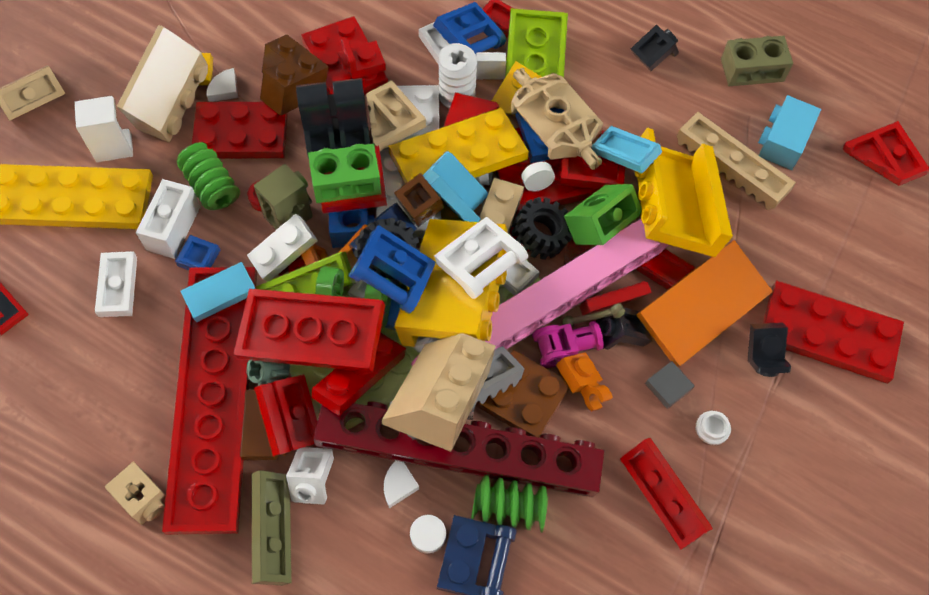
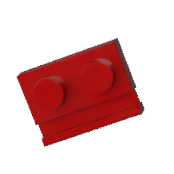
[254,374,318,456]

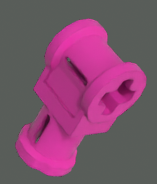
[532,321,604,368]

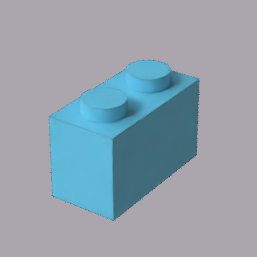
[758,95,821,170]

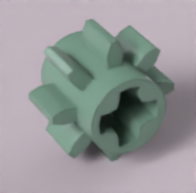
[247,360,290,386]

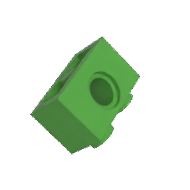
[564,184,642,245]

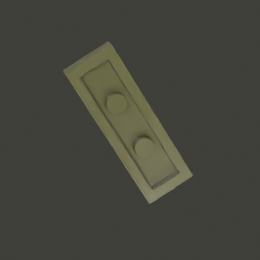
[252,470,292,586]

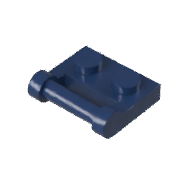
[437,515,517,595]

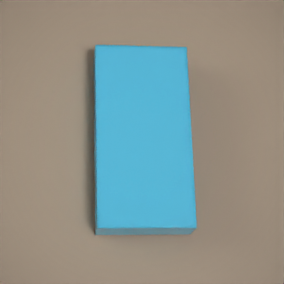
[592,126,662,173]
[180,262,256,322]

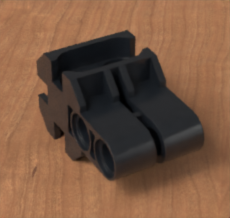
[296,78,370,159]

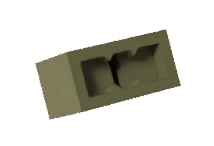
[721,36,793,87]

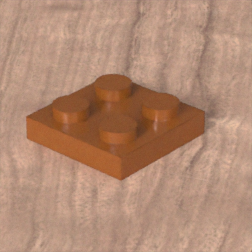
[479,350,569,438]

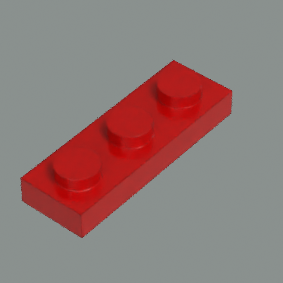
[311,332,406,416]
[620,437,713,550]

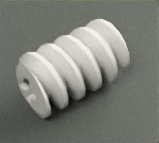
[439,43,477,108]

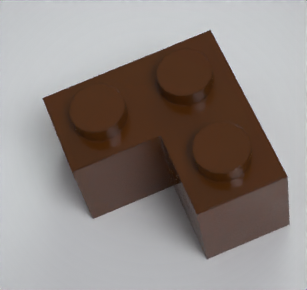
[260,35,329,116]

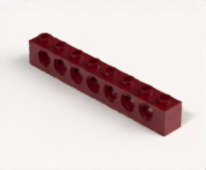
[314,401,605,497]

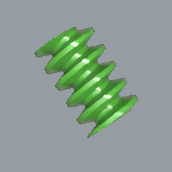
[177,142,240,210]
[471,475,548,533]

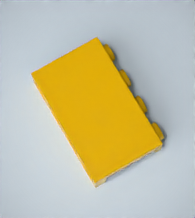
[635,128,733,257]
[395,219,508,347]

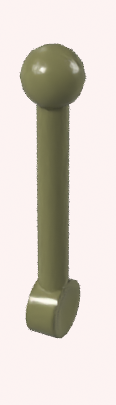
[562,304,625,327]

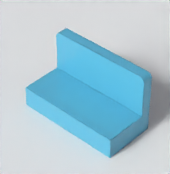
[423,151,488,222]

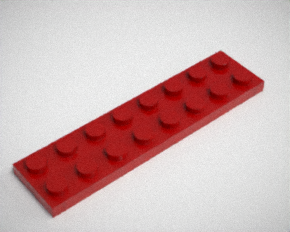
[162,267,257,535]

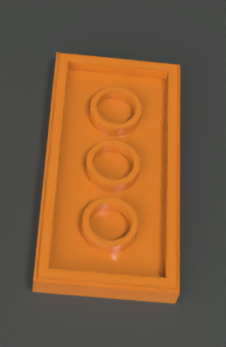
[636,240,773,367]

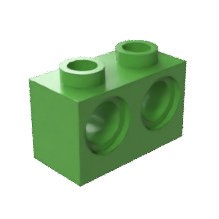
[308,144,381,203]

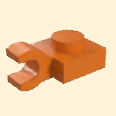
[556,352,613,412]

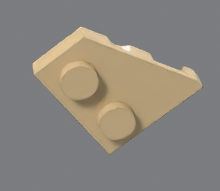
[366,81,426,151]

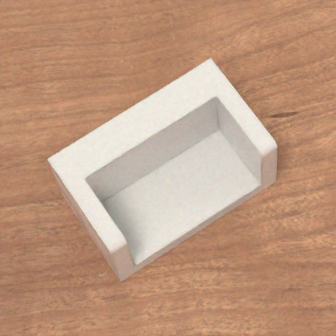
[75,96,133,162]
[136,179,201,259]

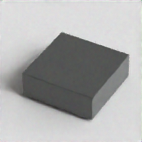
[645,361,694,409]

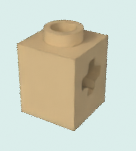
[105,461,166,525]

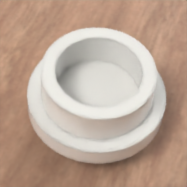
[696,411,731,445]

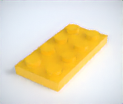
[389,108,529,184]

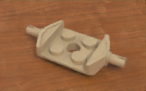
[511,68,603,170]

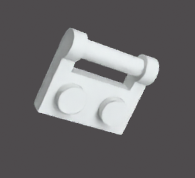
[434,217,528,299]

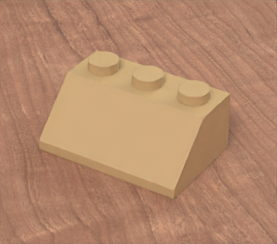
[117,25,208,143]
[382,333,496,452]

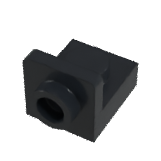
[630,24,679,71]
[596,307,652,350]
[747,323,791,377]

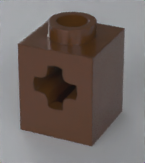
[394,173,444,227]

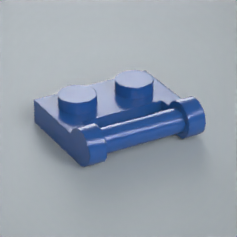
[433,2,506,55]
[349,225,436,314]

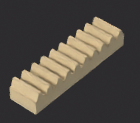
[677,112,796,210]

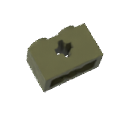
[254,164,313,230]

